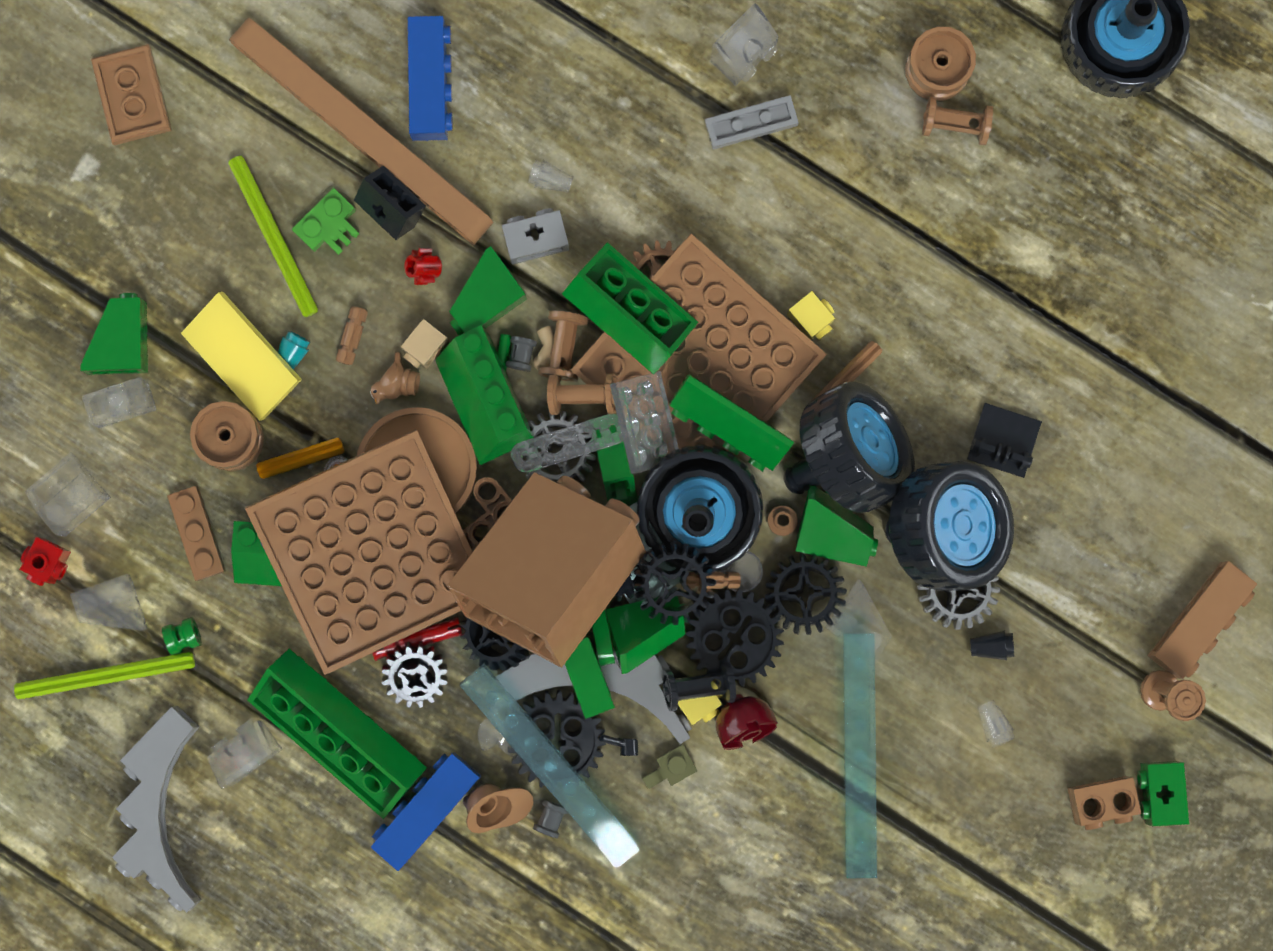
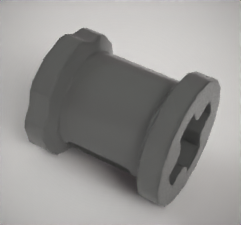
[505,336,537,372]
[533,800,569,839]

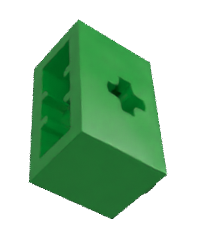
[1137,761,1189,827]

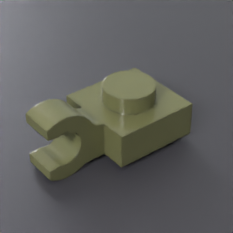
[642,744,697,789]

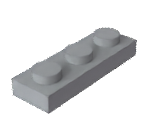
[705,95,799,150]

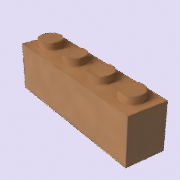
[1147,561,1257,679]

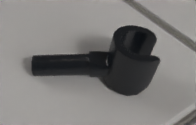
[599,734,638,756]

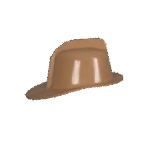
[463,784,534,833]

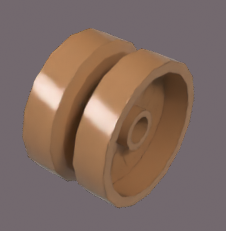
[905,27,976,101]
[190,401,264,471]

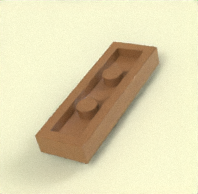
[167,486,226,581]

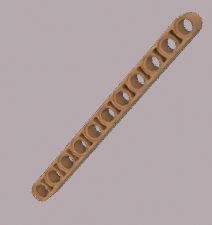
[229,17,494,245]

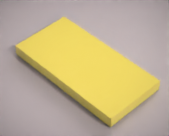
[181,292,302,421]

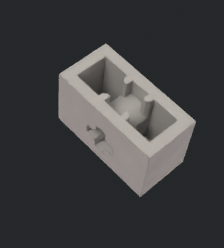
[502,208,569,265]

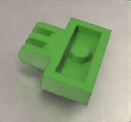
[292,188,359,255]

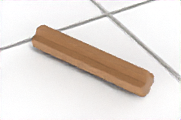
[813,341,882,400]

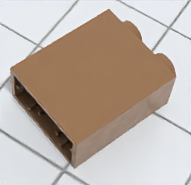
[447,472,646,668]

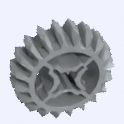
[516,411,597,482]
[917,576,1000,630]

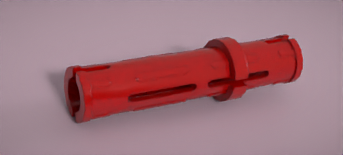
[372,617,462,661]

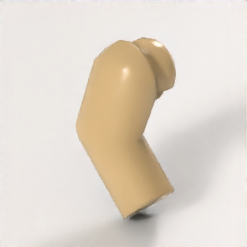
[533,326,554,371]

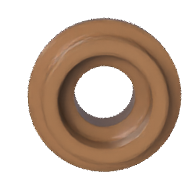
[767,506,798,536]

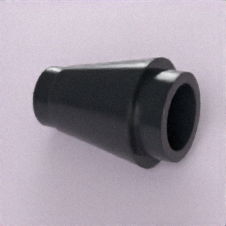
[970,630,1015,661]

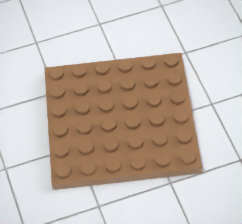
[571,234,827,456]
[245,429,473,675]

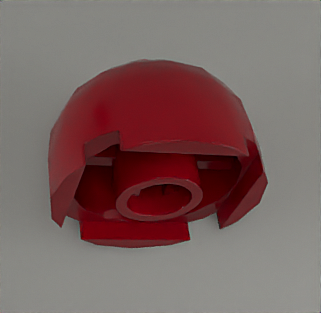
[716,694,778,750]

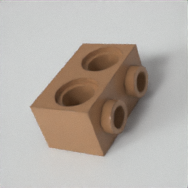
[1067,776,1141,830]

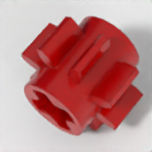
[404,248,442,285]

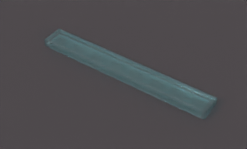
[843,633,877,878]
[460,664,640,868]

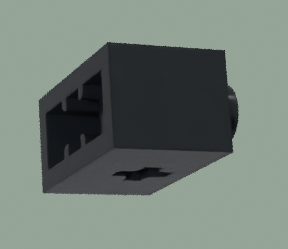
[354,165,426,240]

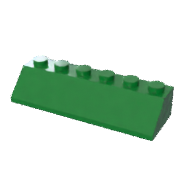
[247,648,427,819]

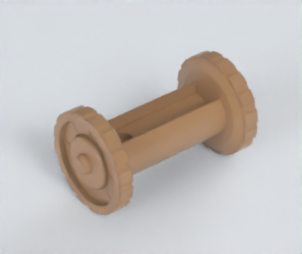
[922,96,993,145]
[539,311,588,382]
[547,373,619,415]
[1140,670,1206,721]

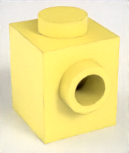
[787,291,835,340]
[678,681,723,725]

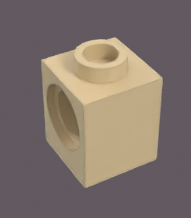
[401,319,449,369]

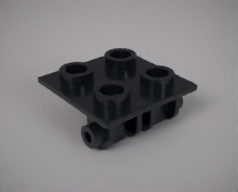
[967,403,1042,478]

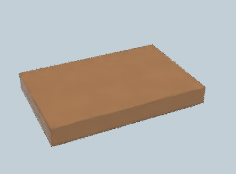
[91,44,172,145]

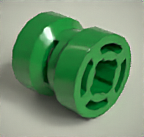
[162,617,202,655]

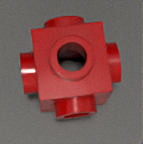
[19,537,71,586]

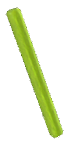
[228,155,318,317]
[14,652,195,699]

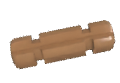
[336,307,368,365]
[681,572,741,589]

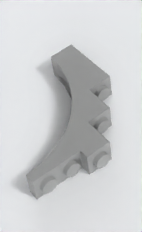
[496,648,692,744]
[112,706,201,913]

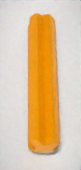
[256,438,344,479]

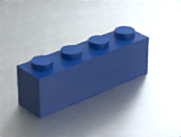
[408,16,453,141]
[371,752,481,871]

